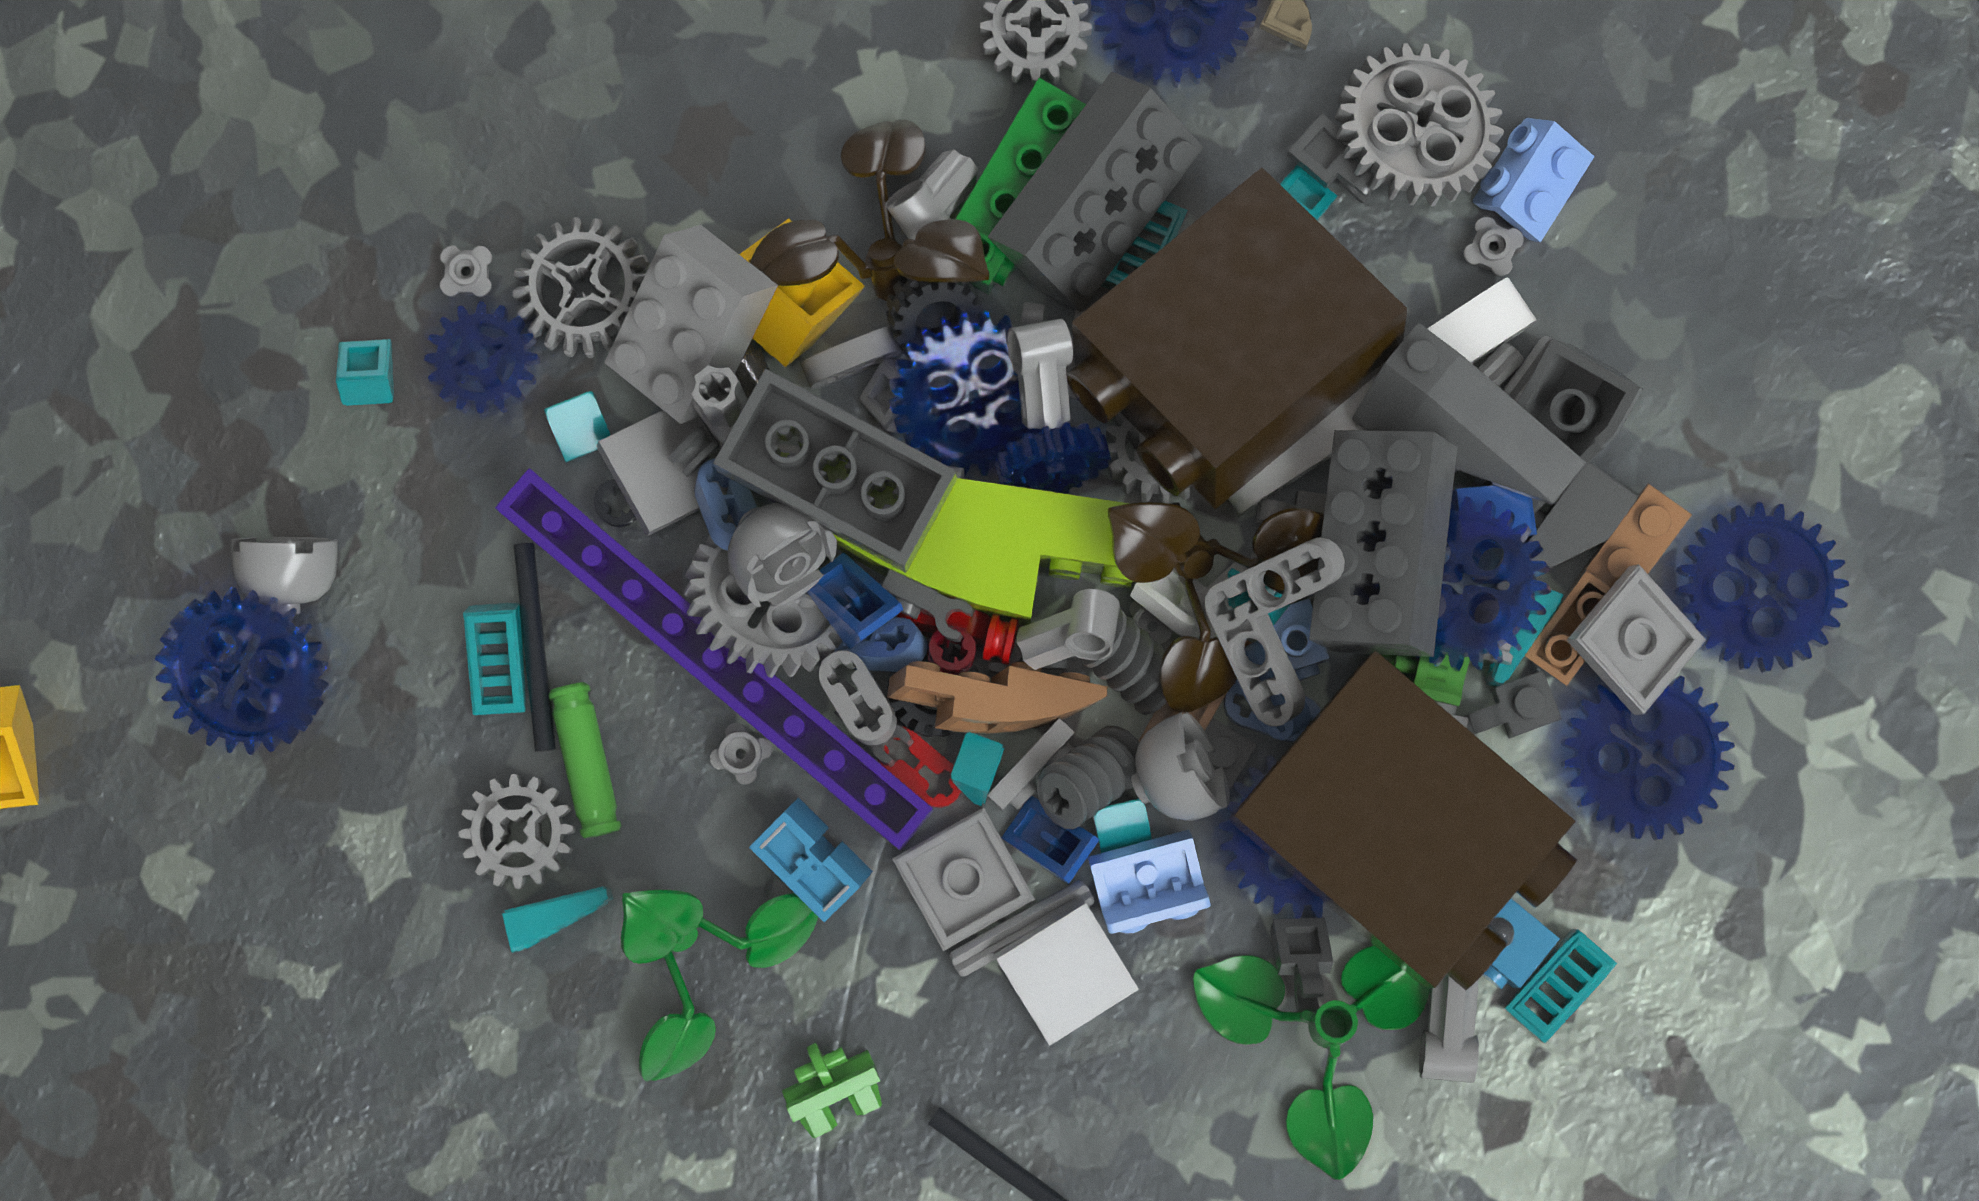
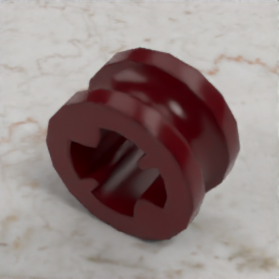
[927,626,976,676]

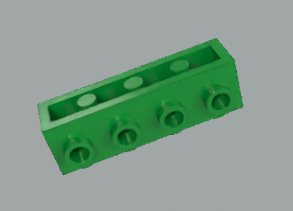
[956,78,1086,295]

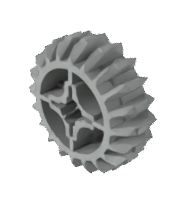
[512,217,649,358]

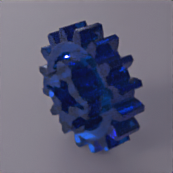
[424,302,540,417]
[995,422,1111,494]

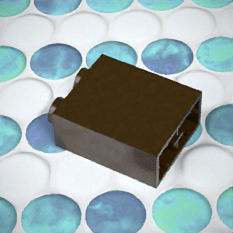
[1066,167,1407,510]
[1228,651,1577,990]

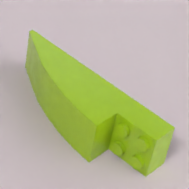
[780,452,1133,626]

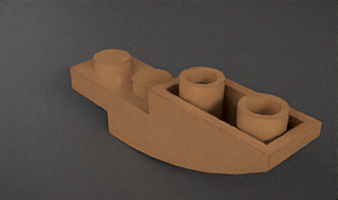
[1525,483,1692,686]
[887,661,1108,733]

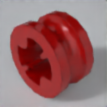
[982,613,1019,665]

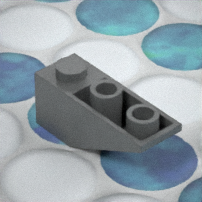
[1489,462,1638,597]

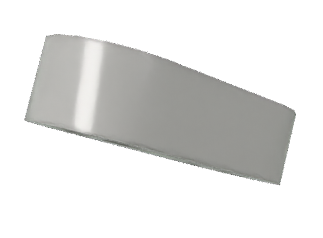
[801,327,902,389]
[819,650,897,745]

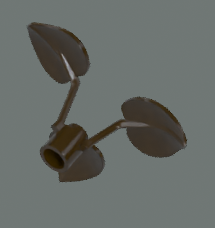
[750,119,989,301]
[1108,502,1324,713]

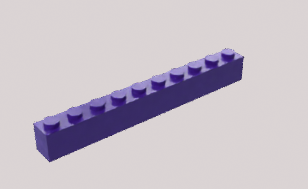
[495,468,934,851]

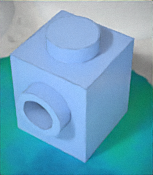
[1274,599,1329,681]

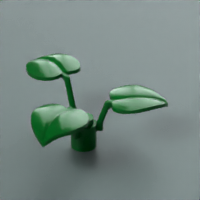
[621,890,818,1082]
[1193,946,1430,1180]

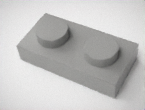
[987,718,1075,812]

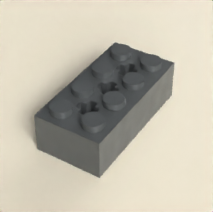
[988,71,1204,312]
[713,368,957,573]
[1309,430,1458,657]

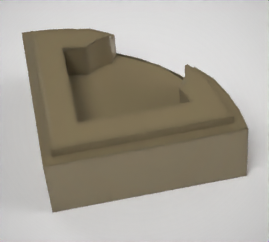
[1259,0,1312,50]

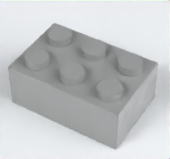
[604,225,778,424]

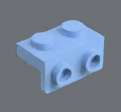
[1473,118,1595,242]
[1088,830,1211,934]

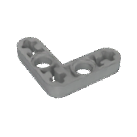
[1205,537,1345,726]

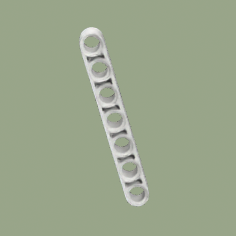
[1228,277,1537,516]

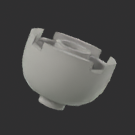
[728,502,837,608]
[231,537,338,615]
[1131,712,1230,821]

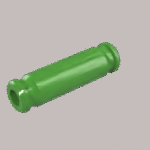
[548,682,622,839]

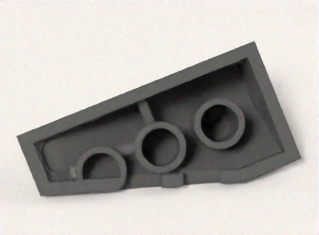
[1352,322,1586,505]
[1471,339,1643,548]

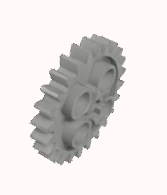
[1334,43,1504,206]
[684,521,842,678]

